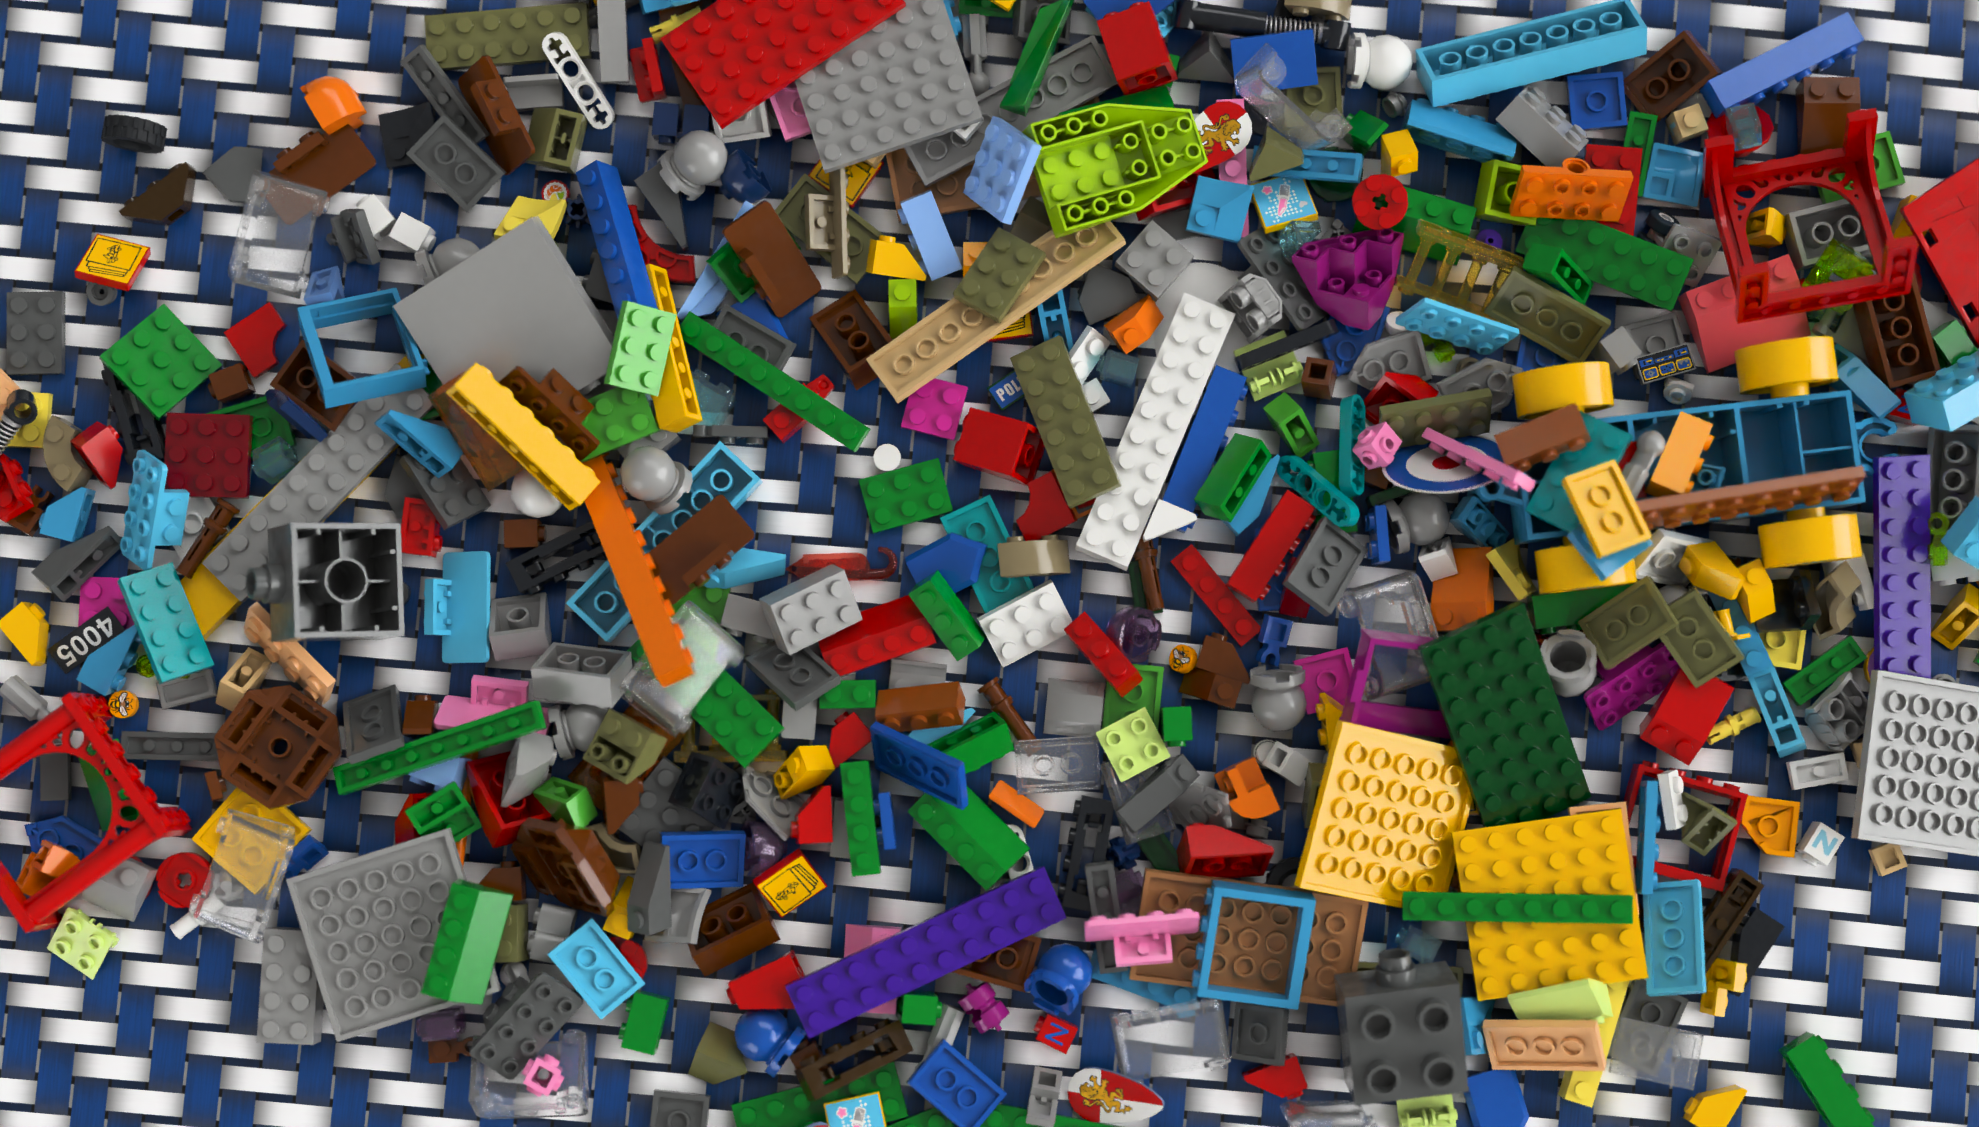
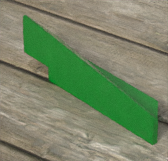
[1000,0,1074,117]

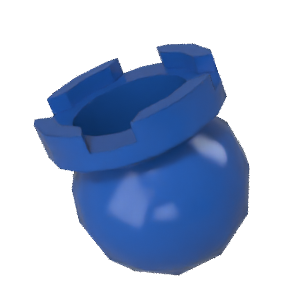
[1024,943,1093,1016]
[735,1009,806,1078]

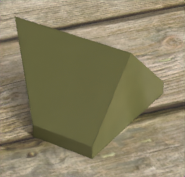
[1249,125,1304,182]
[1681,791,1737,856]
[688,1021,748,1085]

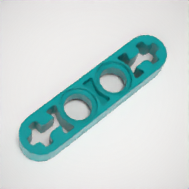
[1339,394,1366,498]
[1277,456,1359,527]

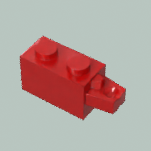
[763,374,835,444]

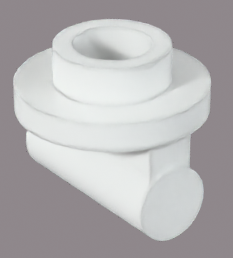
[1663,376,1694,404]

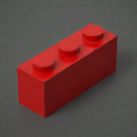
[1064,611,1143,698]

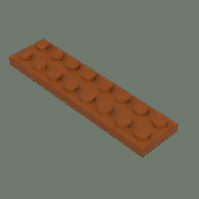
[1635,465,1866,531]

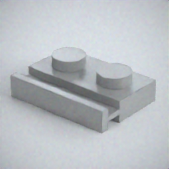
[889,659,947,689]

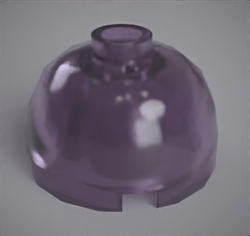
[1106,606,1162,663]
[741,820,787,877]

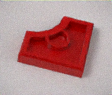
[223,302,287,379]
[1016,471,1078,541]

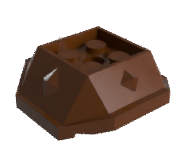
[214,685,342,810]
[511,817,620,917]

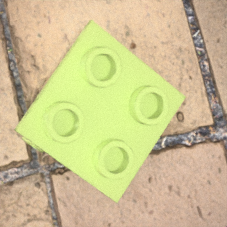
[1233,330,1304,402]
[1095,707,1171,782]
[47,907,119,980]
[1396,1094,1458,1127]

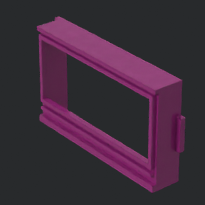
[1339,628,1451,739]

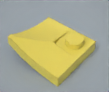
[494,195,567,240]
[1486,539,1537,600]

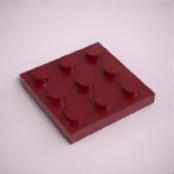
[164,413,253,499]

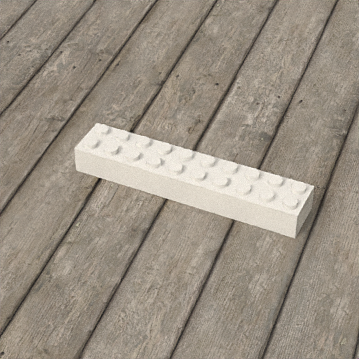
[1075,292,1235,571]

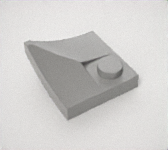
[644,888,711,944]

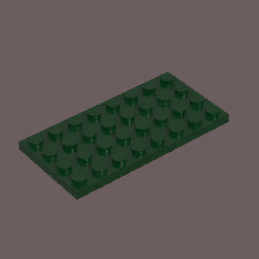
[1418,600,1591,827]

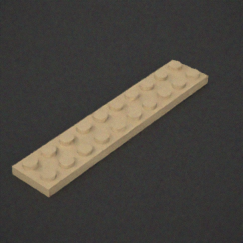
[866,221,1126,403]

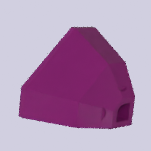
[1292,228,1404,331]

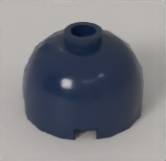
[720,148,772,204]

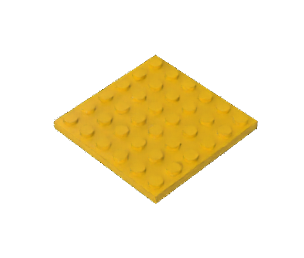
[1294,720,1473,908]
[1451,808,1648,1001]

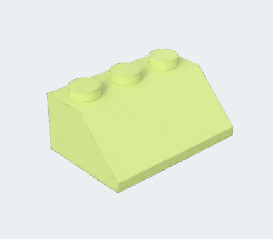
[1507,978,1613,1025]

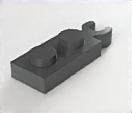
[693,425,770,445]

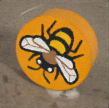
[1169,644,1197,674]
[108,690,139,718]

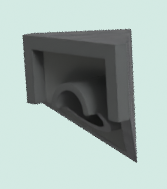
[1178,31,1234,83]

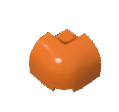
[300,76,367,135]
[1214,756,1281,819]
[16,840,80,909]

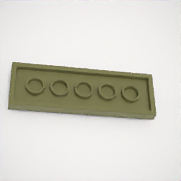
[424,2,592,71]
[1010,335,1122,508]

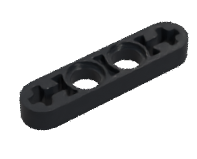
[1234,319,1339,372]

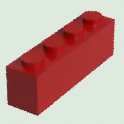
[1225,490,1316,603]

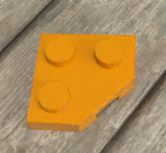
[1740,795,1800,858]

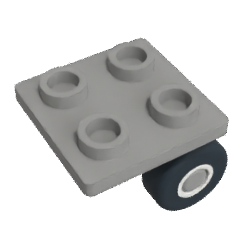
[1636,209,1722,287]

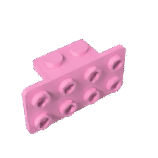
[434,675,552,739]
[1084,909,1199,967]

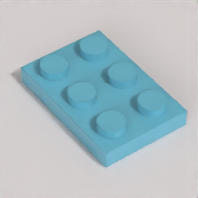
[547,918,645,1020]

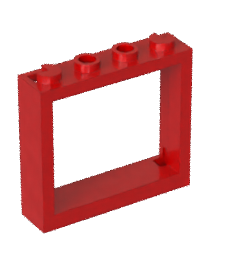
[1623,760,1748,892]

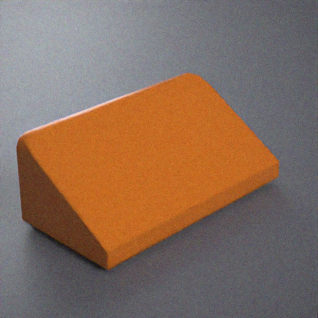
[989,780,1044,828]

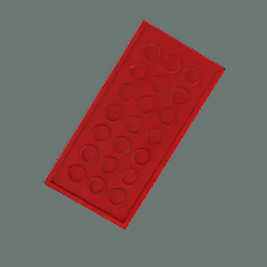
[660,0,906,129]

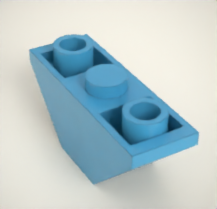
[1450,496,1510,549]

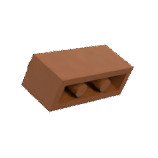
[1494,403,1592,473]
[875,681,966,732]

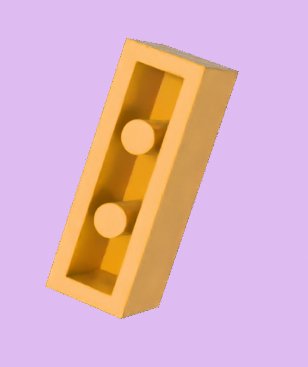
[1645,411,1714,498]

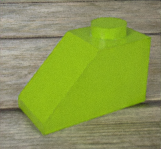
[888,279,918,339]

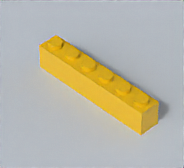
[646,264,703,433]
[446,362,600,511]

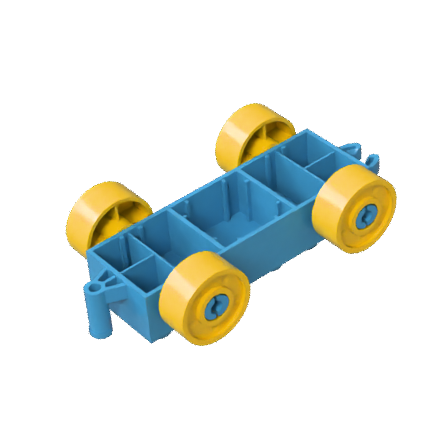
[1467,336,1898,594]

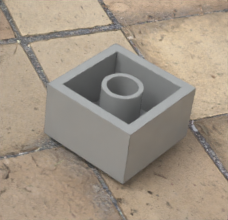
[1115,220,1194,302]

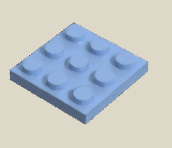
[963,116,1042,225]

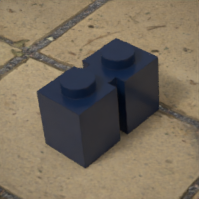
[652,102,712,146]

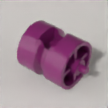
[958,981,1010,1034]

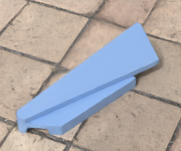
[677,201,754,322]

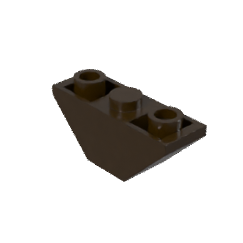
[119,162,197,226]

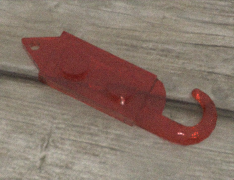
[786,547,898,581]

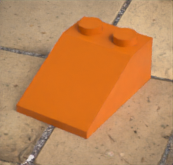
[1431,547,1494,632]

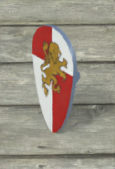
[1192,101,1252,174]
[1067,1067,1164,1123]

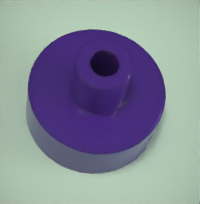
[1473,229,1503,258]

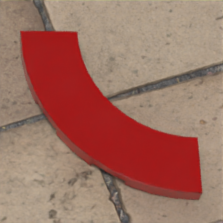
[628,204,696,284]

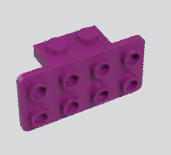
[1584,642,1680,731]

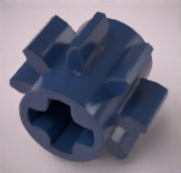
[565,194,591,230]
[1106,835,1140,871]

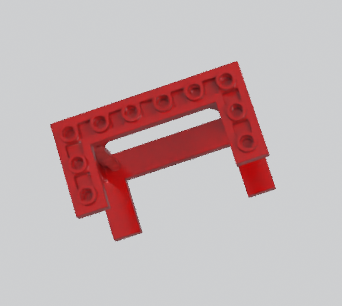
[1702,108,1918,324]
[0,692,192,933]

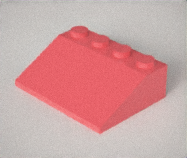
[1678,254,1811,374]

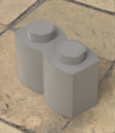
[527,903,578,964]

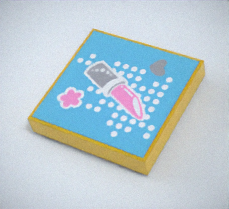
[1251,177,1318,234]
[824,1091,887,1127]

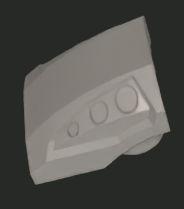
[1218,273,1282,344]
[1805,671,1868,751]
[1043,678,1105,739]

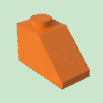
[1104,294,1164,354]

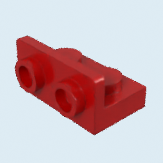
[629,37,667,103]
[0,453,34,523]
[401,497,443,558]

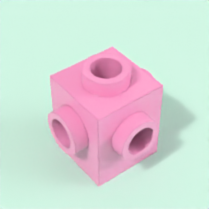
[1352,422,1402,470]
[522,1053,564,1097]

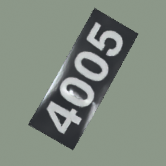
[47,606,125,674]

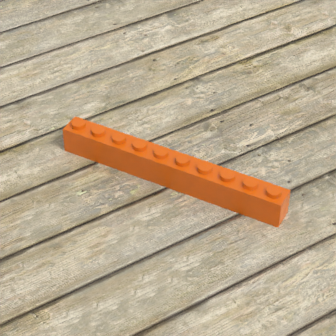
[580,452,695,688]

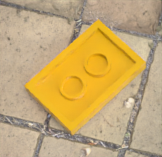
[1561,459,1652,559]

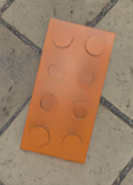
[1509,158,1633,222]

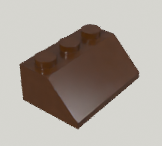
[688,882,781,977]

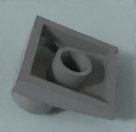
[1012,0,1071,46]

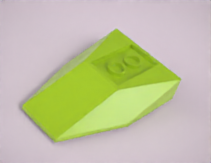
[1022,103,1208,239]

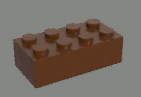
[1852,272,1940,389]

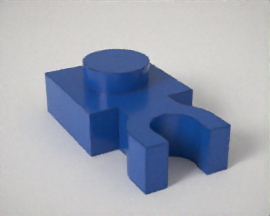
[1255,614,1293,666]
[274,834,329,879]

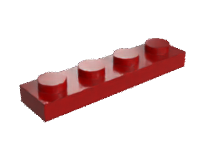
[1170,544,1261,647]

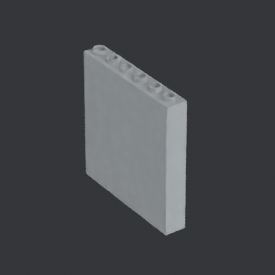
[393,216,614,449]

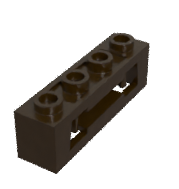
[1703,868,1765,974]
[794,1018,913,1102]

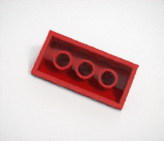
[818,595,937,678]

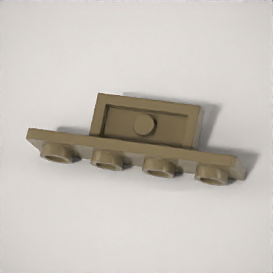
[804,167,851,279]

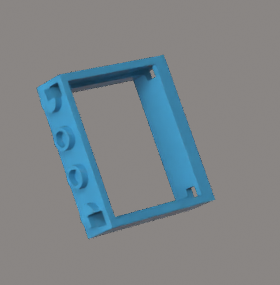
[297,287,430,408]
[1191,880,1316,1010]

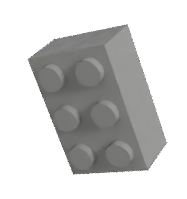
[1495,85,1589,167]
[1784,197,1870,271]
[759,564,863,655]
[531,642,633,709]

